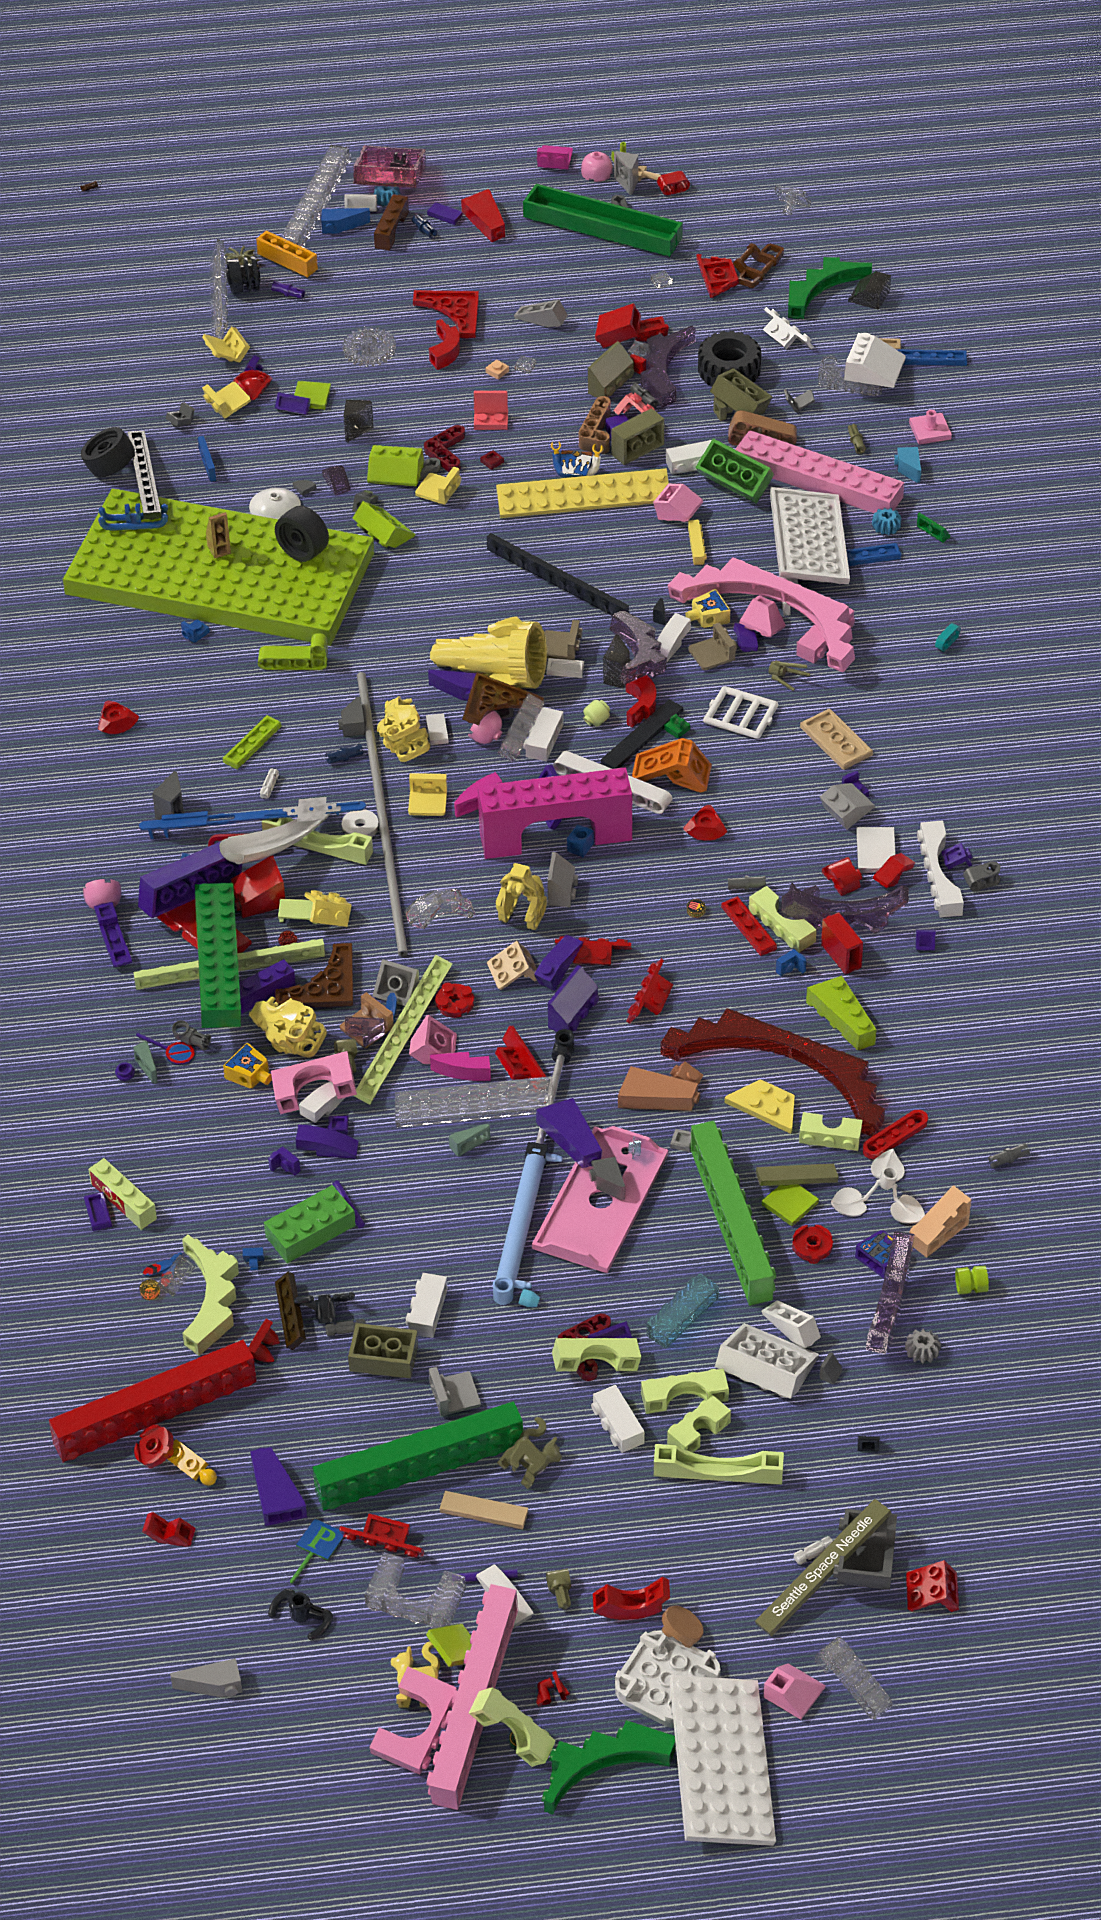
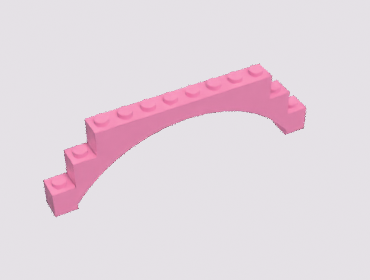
[668,557,855,672]

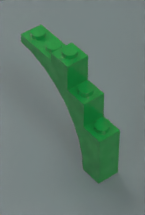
[788,257,872,319]
[541,1720,676,1815]

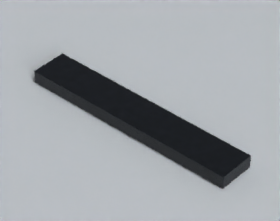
[601,699,683,769]

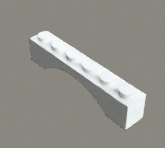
[917,820,964,918]

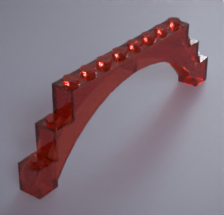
[660,1008,885,1136]

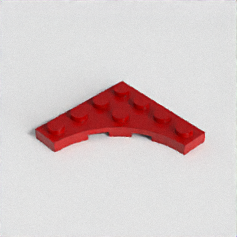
[413,290,479,339]

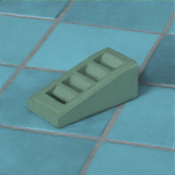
[133,1041,157,1084]
[449,1123,491,1157]

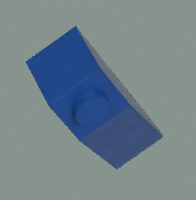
[321,208,370,234]

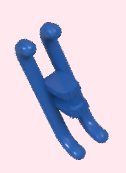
[98,503,168,531]

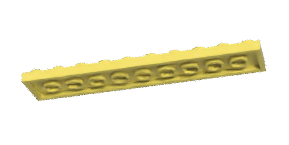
[496,468,669,518]

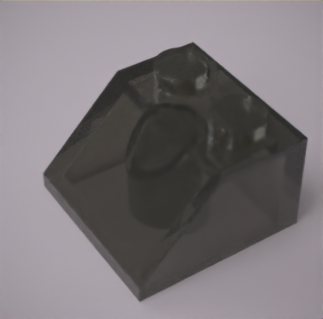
[848,271,891,310]
[603,634,632,689]

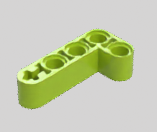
[258,633,328,670]

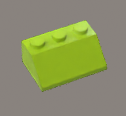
[367,445,424,486]
[352,501,416,548]

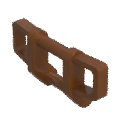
[733,243,784,288]

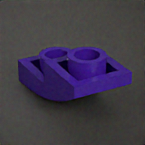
[733,623,758,652]

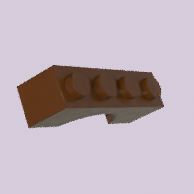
[374,194,409,251]

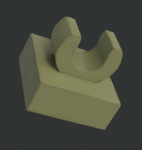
[713,398,733,421]

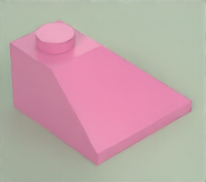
[409,1015,457,1064]

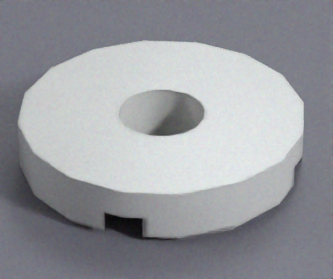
[342,810,379,837]

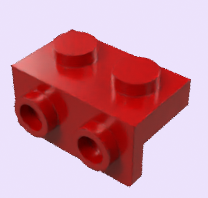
[634,316,669,342]

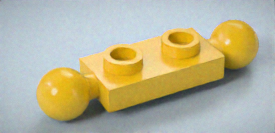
[155,1439,217,1486]

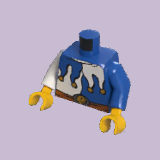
[551,442,604,478]

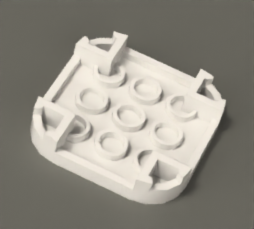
[615,1630,720,1728]

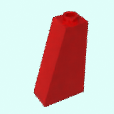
[461,189,505,242]

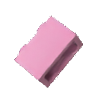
[653,483,703,522]

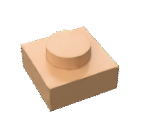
[486,359,509,380]

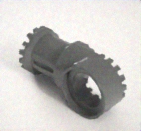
[172,1020,212,1051]

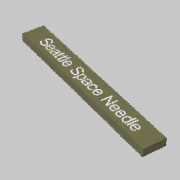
[755,1499,892,1637]

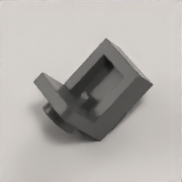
[165,402,195,427]
[352,490,378,512]

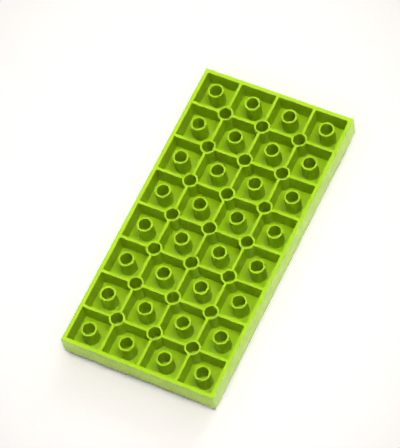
[63,488,374,646]

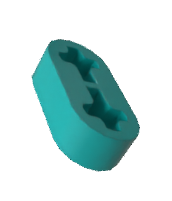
[935,623,961,651]

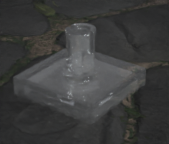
[774,185,811,216]

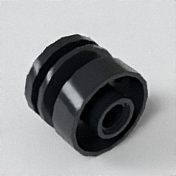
[226,256,261,294]

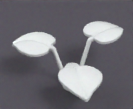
[831,1149,925,1224]

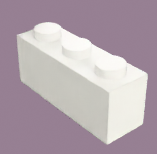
[666,440,711,475]
[523,707,564,762]
[406,1273,448,1338]
[591,1385,644,1453]

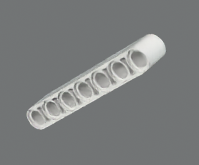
[553,751,673,814]

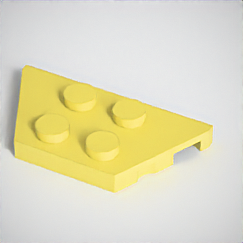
[724,1079,795,1134]

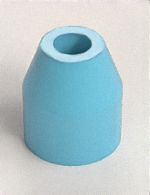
[518,1289,540,1307]

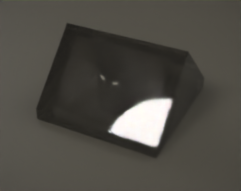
[343,400,374,443]

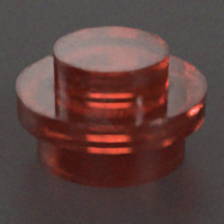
[278,930,297,946]

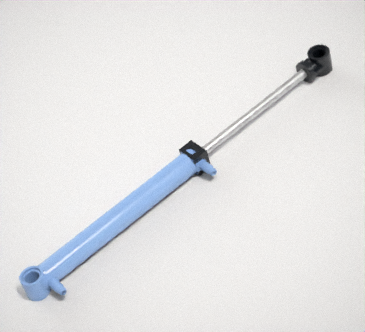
[493,1029,574,1305]

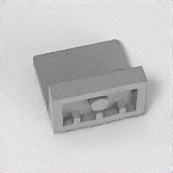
[429,1367,481,1416]

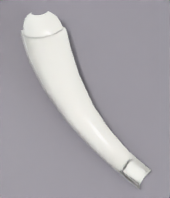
[220,814,330,864]

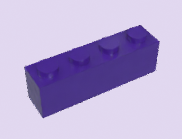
[239,959,296,1014]

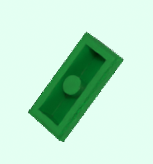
[917,512,951,543]

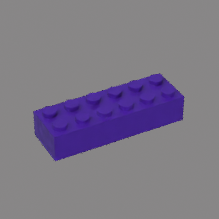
[138,838,242,918]

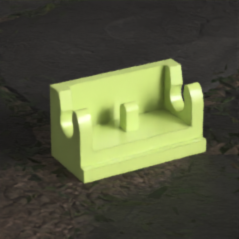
[278,899,317,924]

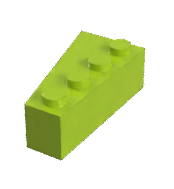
[806,976,876,1050]

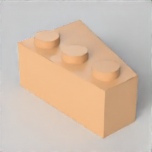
[909,1185,971,1258]

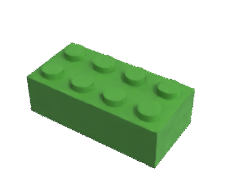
[695,439,774,504]
[264,1185,356,1263]

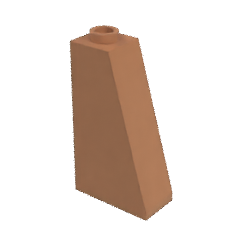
[618,1066,701,1111]

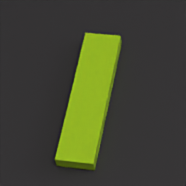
[223,715,282,770]

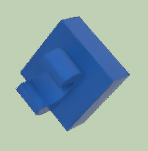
[243,1247,264,1271]

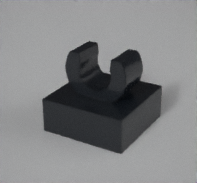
[390,152,409,170]

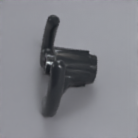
[294,1292,355,1324]
[268,1588,333,1641]

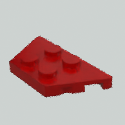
[696,254,739,298]

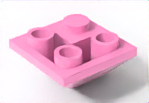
[739,595,785,637]
[764,1664,826,1720]

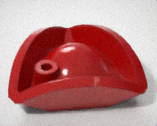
[233,370,273,400]
[98,701,139,734]
[683,805,728,841]

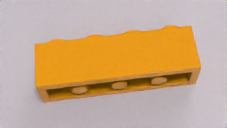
[256,231,318,278]

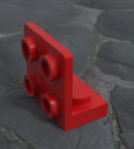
[906,1560,959,1612]

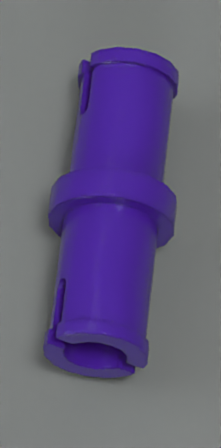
[271,281,305,299]

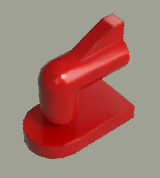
[536,1670,570,1707]

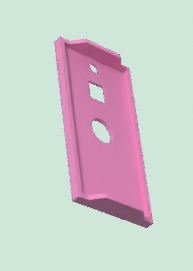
[532,1126,668,1274]

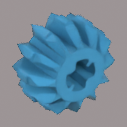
[373,182,400,207]
[872,507,901,536]

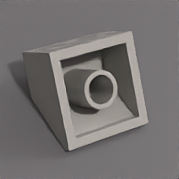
[819,783,875,830]
[547,852,578,907]

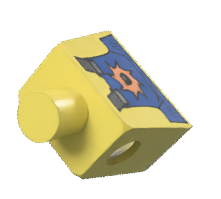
[685,589,730,628]

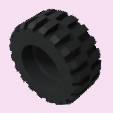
[698,331,761,387]

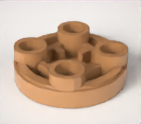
[662,1606,704,1648]

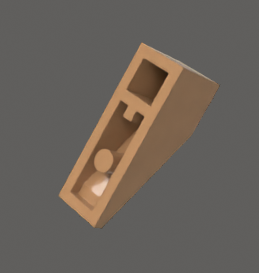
[206,512,231,558]

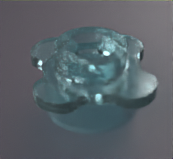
[628,1136,641,1159]

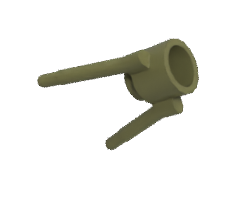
[768,660,810,691]

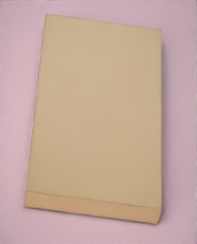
[800,708,873,770]

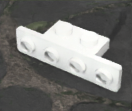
[763,307,814,349]

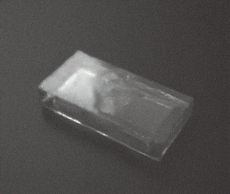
[157,1255,196,1297]

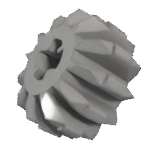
[905,1328,941,1365]

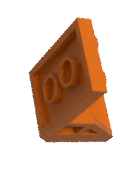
[632,738,712,793]

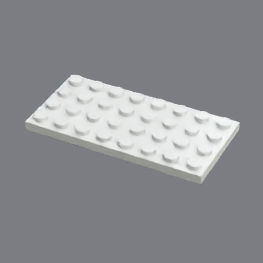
[770,487,850,584]
[669,1675,776,1846]

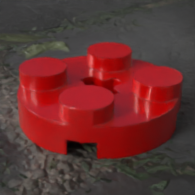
[435,983,474,1018]
[792,1224,833,1264]
[134,1425,174,1469]

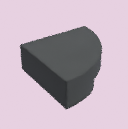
[292,480,317,496]

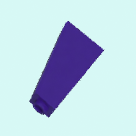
[536,1098,602,1168]
[250,1447,307,1526]

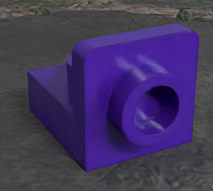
[842,771,869,797]
[941,843,973,870]
[268,1146,301,1176]

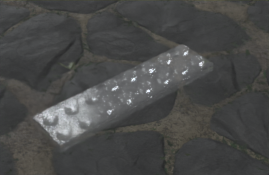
[209,239,228,339]
[395,1076,554,1128]

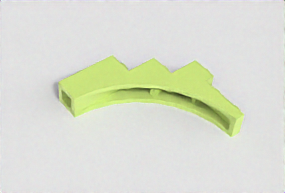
[182,1235,239,1356]

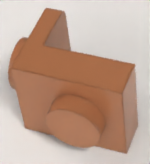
[670,1061,703,1084]

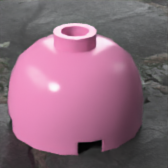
[581,152,613,182]
[468,711,503,744]
[83,879,121,910]

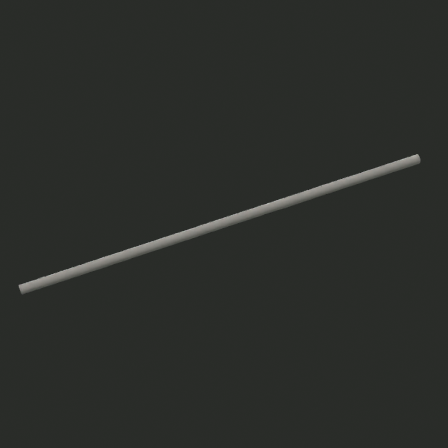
[357,672,408,957]

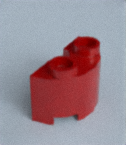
[822,857,862,896]

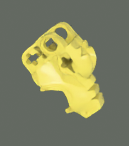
[377,696,430,762]
[496,863,547,930]
[249,997,327,1058]

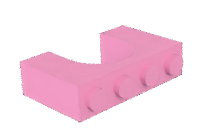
[271,1051,357,1115]
[370,1667,457,1775]

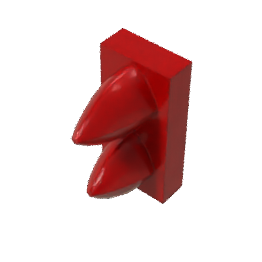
[248,1318,280,1362]

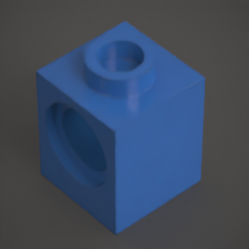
[567,824,594,857]

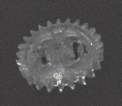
[342,326,396,367]

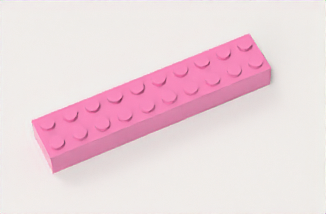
[735,430,904,513]
[427,1584,519,1810]

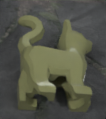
[497,1417,562,1489]

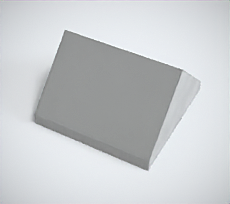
[614,151,638,195]
[373,959,419,1006]

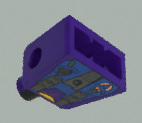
[855,1230,905,1279]

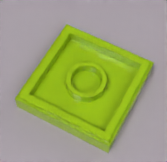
[294,381,331,410]
[762,1184,819,1226]
[426,1624,472,1667]

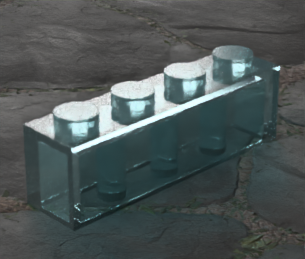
[646,1273,719,1349]

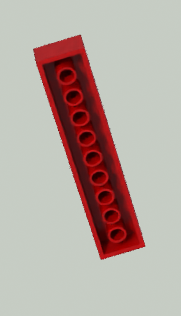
[49,1340,257,1462]

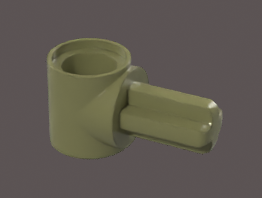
[334,1039,357,1073]
[546,1568,571,1610]

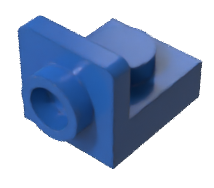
[181,619,210,643]
[776,949,807,976]

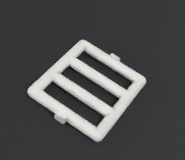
[703,686,778,739]

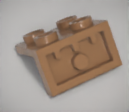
[340,992,394,1048]

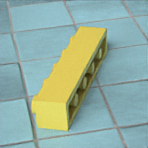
[688,520,707,565]

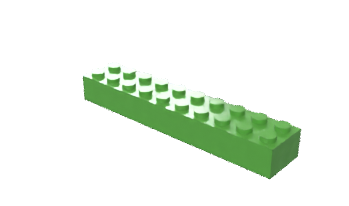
[691,1121,776,1306]

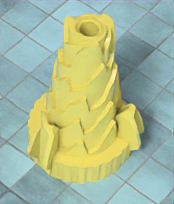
[430,617,547,689]

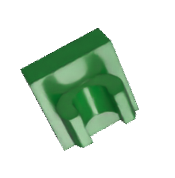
[665,714,690,739]

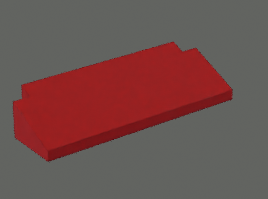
[156,899,252,953]

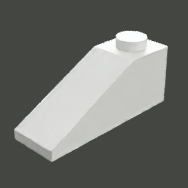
[762,1300,821,1348]

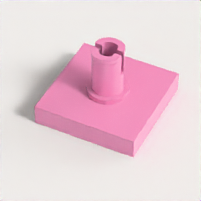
[909,410,952,445]

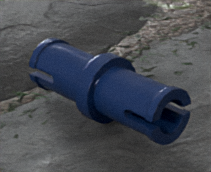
[412,214,437,238]
[325,743,363,764]

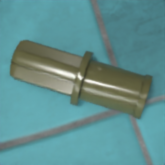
[848,424,866,454]

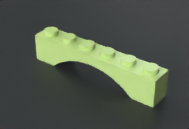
[262,809,373,865]
[654,1444,784,1485]

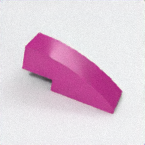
[454,772,502,818]
[430,1052,491,1081]

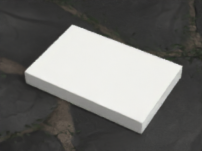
[856,827,895,873]

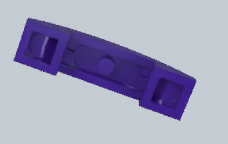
[94,902,132,968]

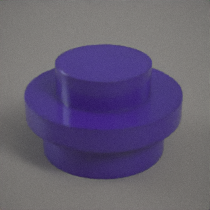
[115,1062,135,1081]

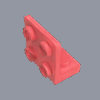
[474,391,508,430]
[613,392,655,415]

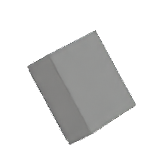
[670,1129,691,1152]

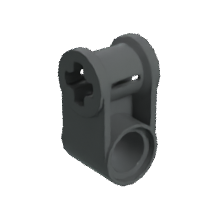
[963,861,1001,892]

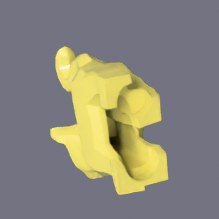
[391,1641,440,1708]

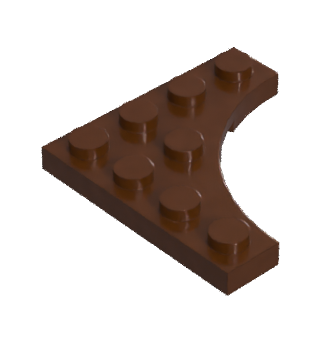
[462,672,544,726]
[275,943,353,1007]

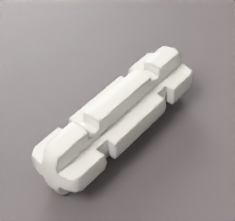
[260,768,279,799]
[794,1536,833,1565]

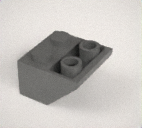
[152,771,184,820]

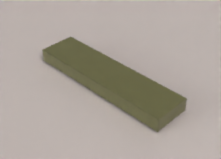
[756,1163,839,1186]

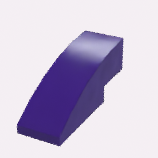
[295,1124,359,1159]

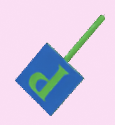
[290,1519,344,1584]

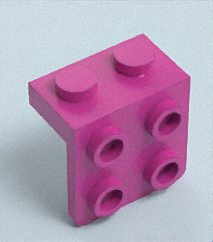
[537,145,573,169]

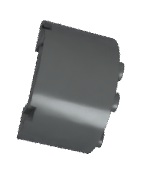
[833,1509,897,1590]

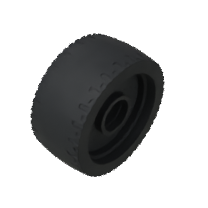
[80,427,135,478]
[274,506,329,562]

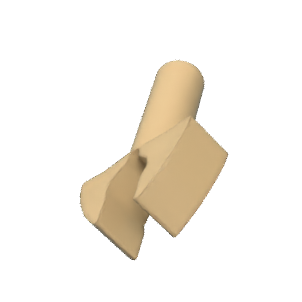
[638,166,661,181]

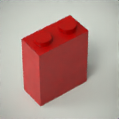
[595,303,641,348]
[821,912,863,975]

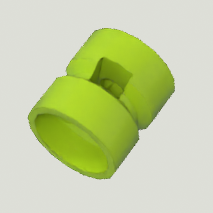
[955,1266,989,1294]

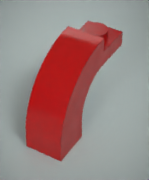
[429,319,460,370]
[626,669,657,728]
[593,1577,670,1620]

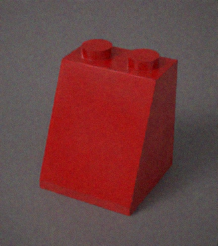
[231,855,285,918]

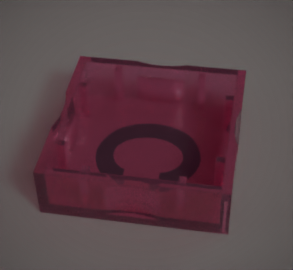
[353,145,426,188]

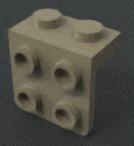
[544,620,583,660]
[688,622,737,670]

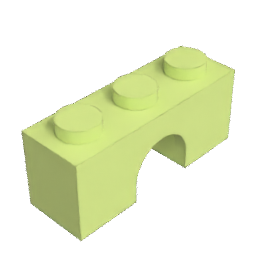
[799,1112,862,1151]
[667,1396,731,1453]

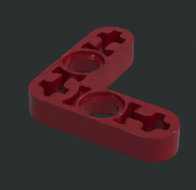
[424,425,465,472]
[557,1313,611,1381]

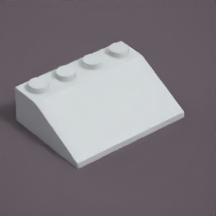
[844,333,906,388]
[715,1323,819,1399]

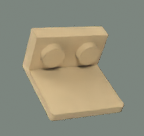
[487,941,537,990]

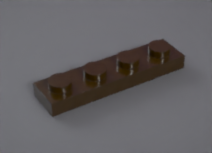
[275,1271,306,1350]

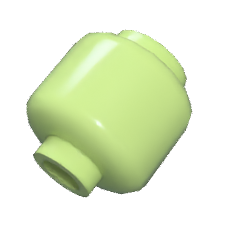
[583,700,610,727]

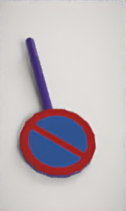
[136,1033,195,1065]

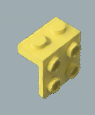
[202,326,250,363]
[202,382,251,419]
[415,467,461,505]
[408,773,447,816]
[305,890,352,927]

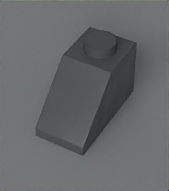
[338,697,365,737]
[589,1157,625,1200]

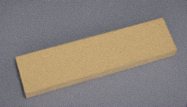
[440,1491,528,1530]

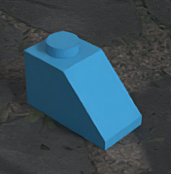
[894,447,921,483]

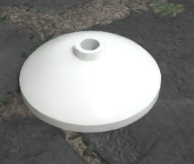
[249,488,301,519]

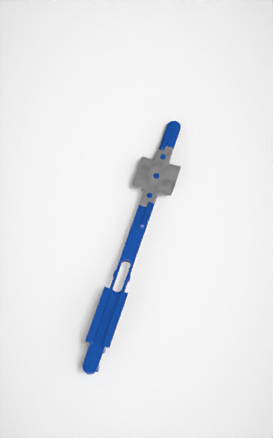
[139,797,366,839]

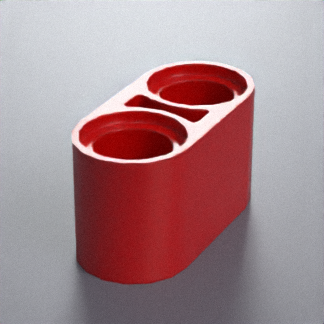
[657,171,690,195]

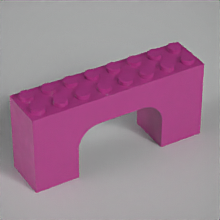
[478,767,632,859]

